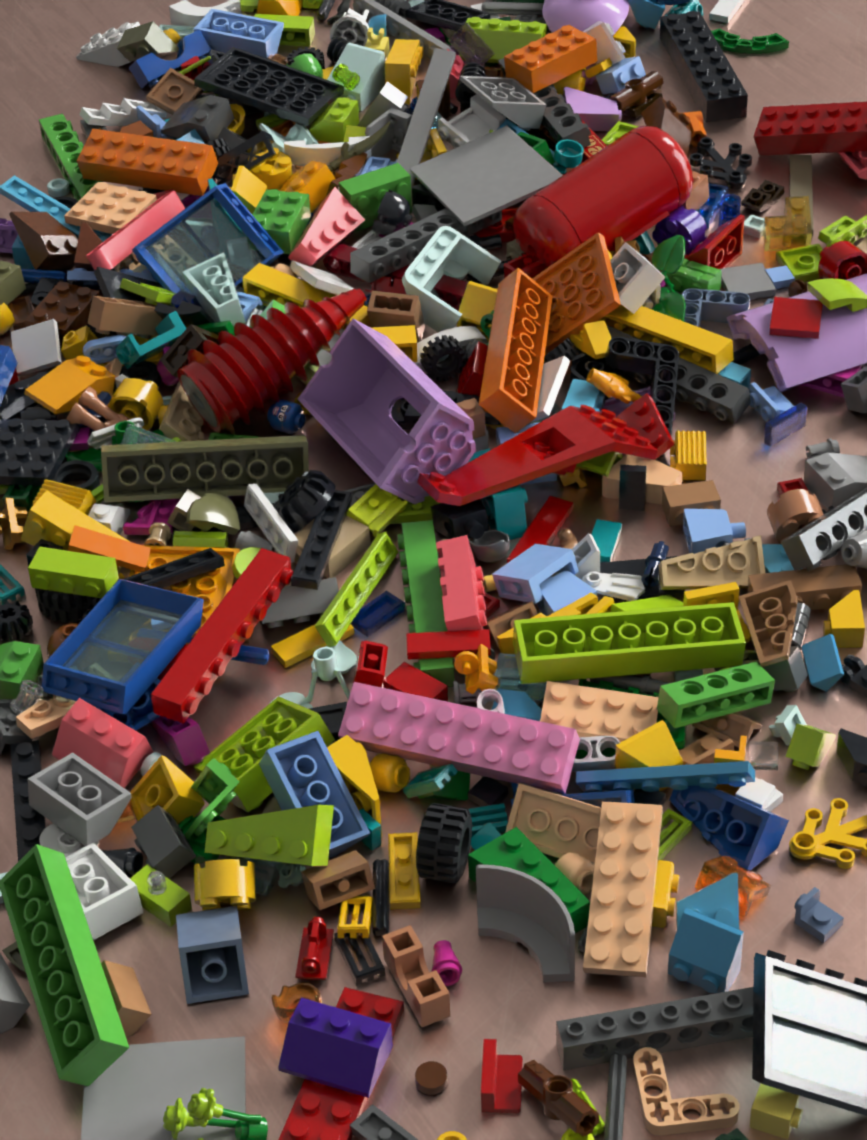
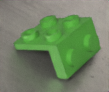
[184,758,239,840]

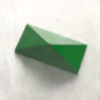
[417,771,470,800]

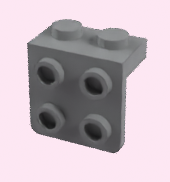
[365,107,412,157]

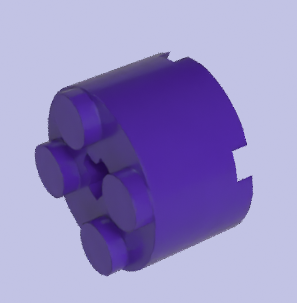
[652,206,707,257]

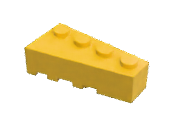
[385,39,423,105]
[20,490,130,573]

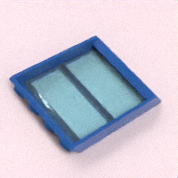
[132,183,284,307]
[41,579,204,714]

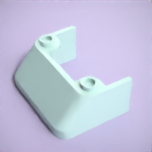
[402,226,501,332]

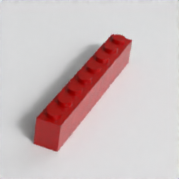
[151,548,293,724]

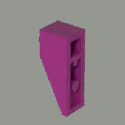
[150,716,210,766]

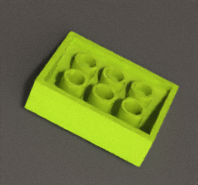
[193,696,335,812]

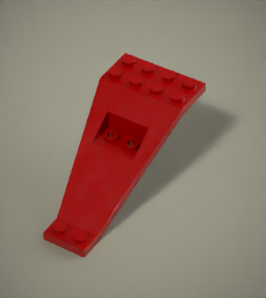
[417,405,659,506]

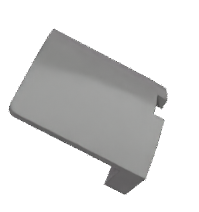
[476,865,575,982]

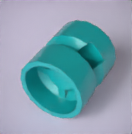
[552,139,584,175]

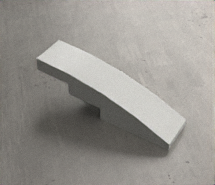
[79,98,167,126]

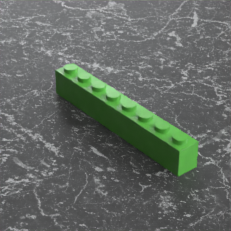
[397,520,454,687]

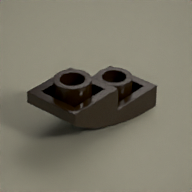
[741,180,785,212]

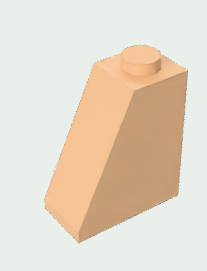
[602,454,682,505]

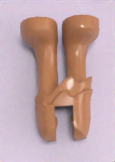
[66,387,141,445]

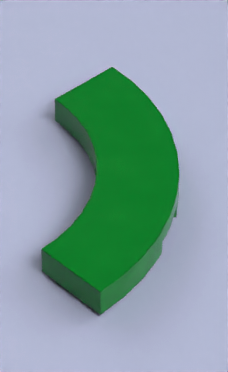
[711,28,789,54]

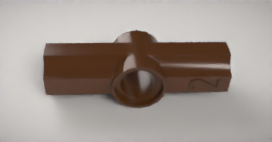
[610,71,664,112]
[518,1060,599,1137]

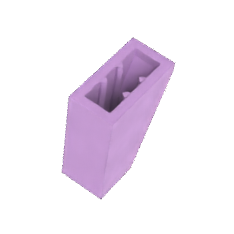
[563,87,622,131]

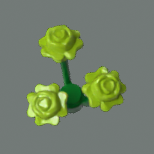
[163,1088,268,1140]

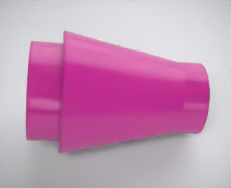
[431,940,462,986]

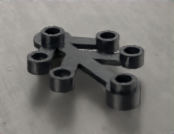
[690,137,752,190]

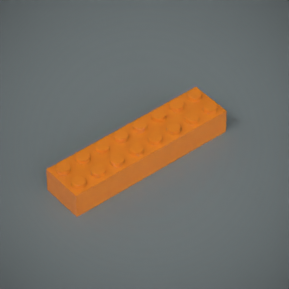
[479,268,553,434]

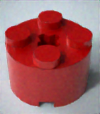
[818,241,867,280]

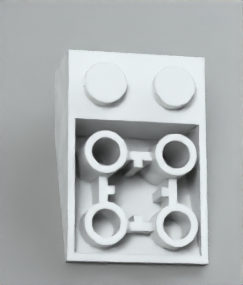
[76,21,140,67]

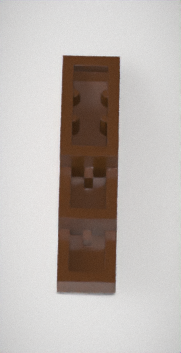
[326,152,368,196]

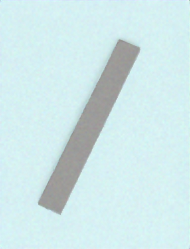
[396,48,456,190]

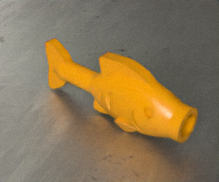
[586,368,642,404]

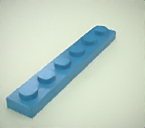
[576,761,755,793]

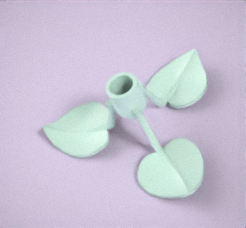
[270,640,357,709]

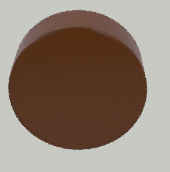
[415,1061,448,1095]

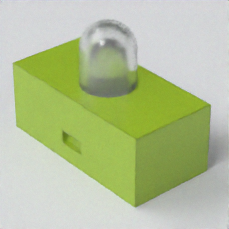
[130,864,192,927]

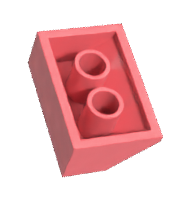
[52,698,153,789]

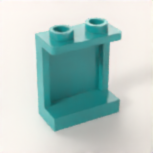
[116,311,186,369]

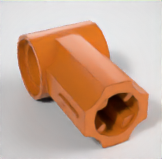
[679,111,707,147]

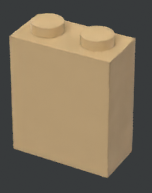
[294,516,370,579]

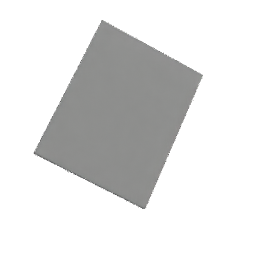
[410,126,563,226]
[81,1036,246,1140]

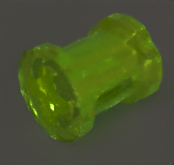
[332,64,360,91]

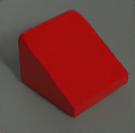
[181,56,202,80]

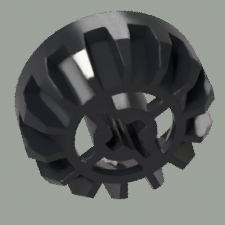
[273,470,336,533]

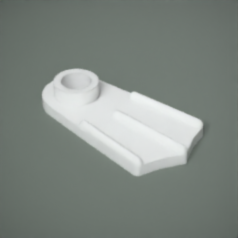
[87,418,144,450]
[582,571,645,601]

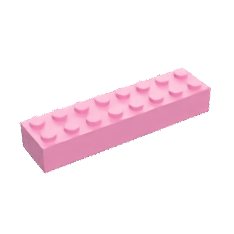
[338,682,580,794]

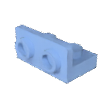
[749,382,800,429]

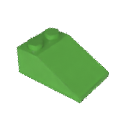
[0,641,44,707]

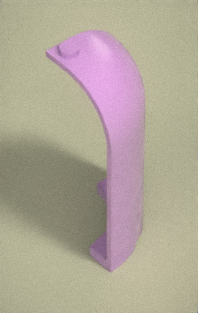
[542,0,629,36]

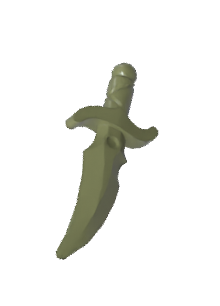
[327,122,390,172]

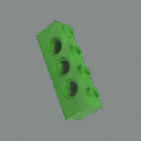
[657,662,775,728]

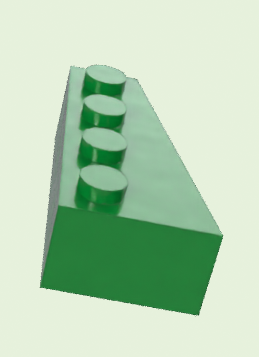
[468,827,590,934]

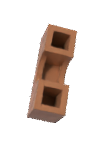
[382,925,450,1027]

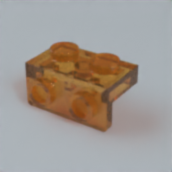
[695,856,771,917]

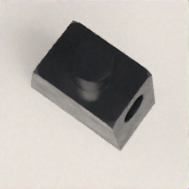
[430,499,489,539]

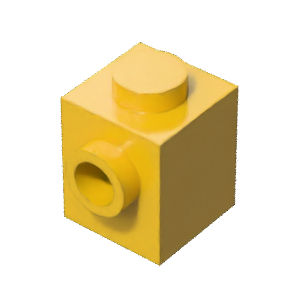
[61,325,98,360]

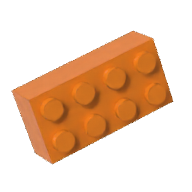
[504,25,598,93]

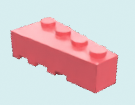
[288,187,365,267]
[436,535,487,631]

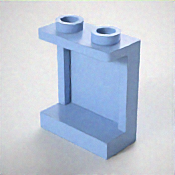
[492,544,579,604]

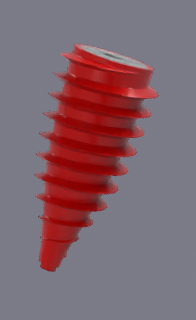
[177,288,367,435]

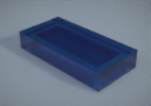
[764,403,807,447]
[351,590,406,637]

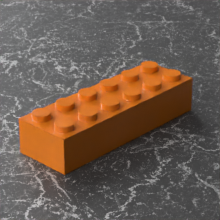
[77,129,218,196]

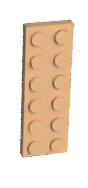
[583,801,663,977]

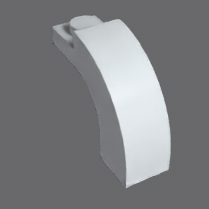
[169,0,241,26]

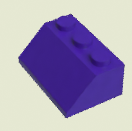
[278,997,393,1098]

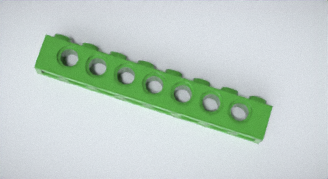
[39,114,103,201]

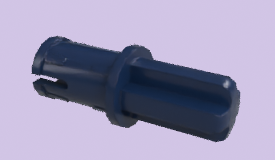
[641,541,669,587]

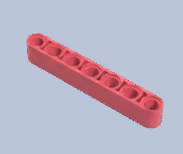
[86,190,185,270]

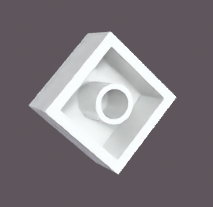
[610,242,665,314]

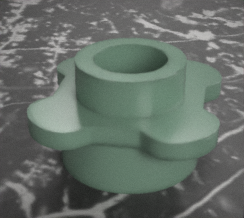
[277,862,306,889]

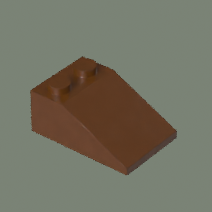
[641,96,692,156]
[9,212,78,270]

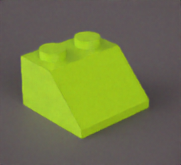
[308,97,359,143]

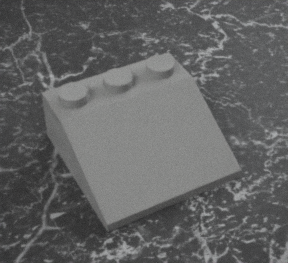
[460,76,546,131]

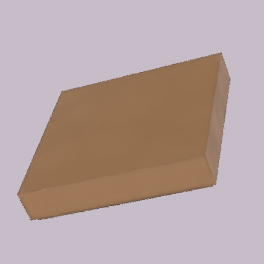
[146,68,204,115]

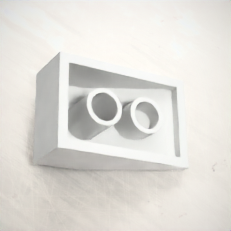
[65,843,144,940]

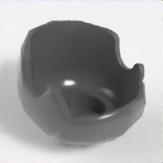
[469,530,510,563]

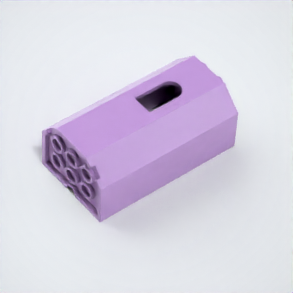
[298,318,476,504]

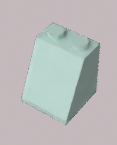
[327,43,385,112]

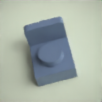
[794,887,844,943]

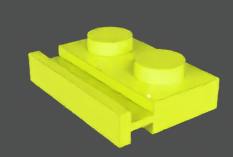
[346,484,408,537]

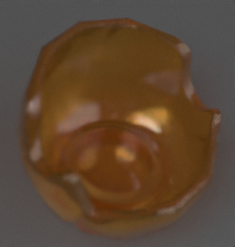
[271,983,323,1025]

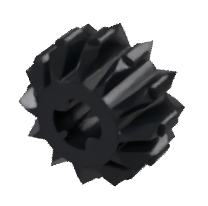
[0,601,33,644]

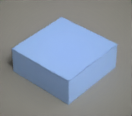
[765,265,795,289]

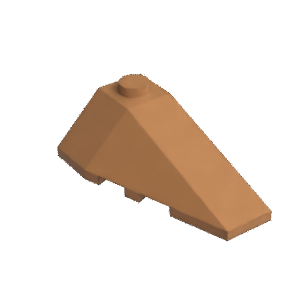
[738,580,798,667]

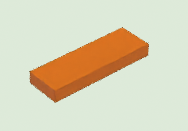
[67,525,151,572]

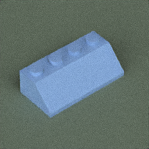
[193,9,284,59]

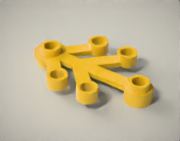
[789,798,867,869]

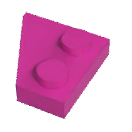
[123,498,181,535]

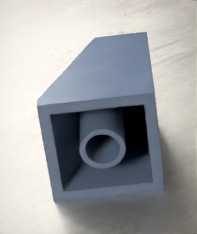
[176,906,249,1004]

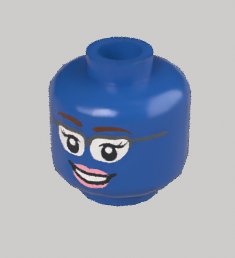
[267,400,306,435]

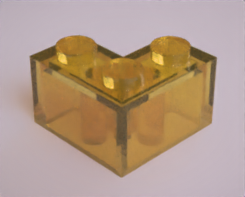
[763,196,812,251]

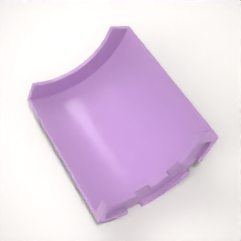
[727,274,867,392]

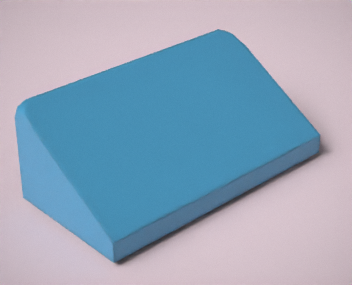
[801,634,844,692]

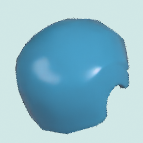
[368,14,387,37]

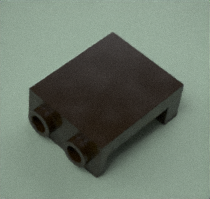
[160,324,219,378]

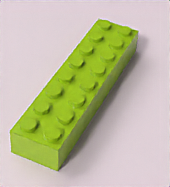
[513,602,746,684]

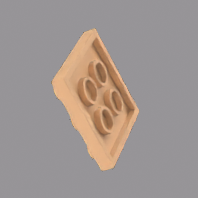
[64,182,157,234]

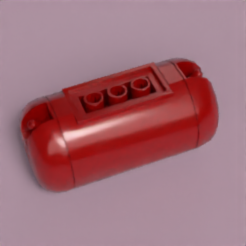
[513,126,694,267]

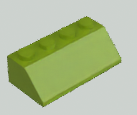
[459,17,547,63]

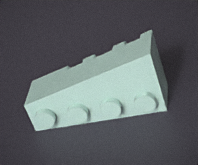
[182,252,246,327]

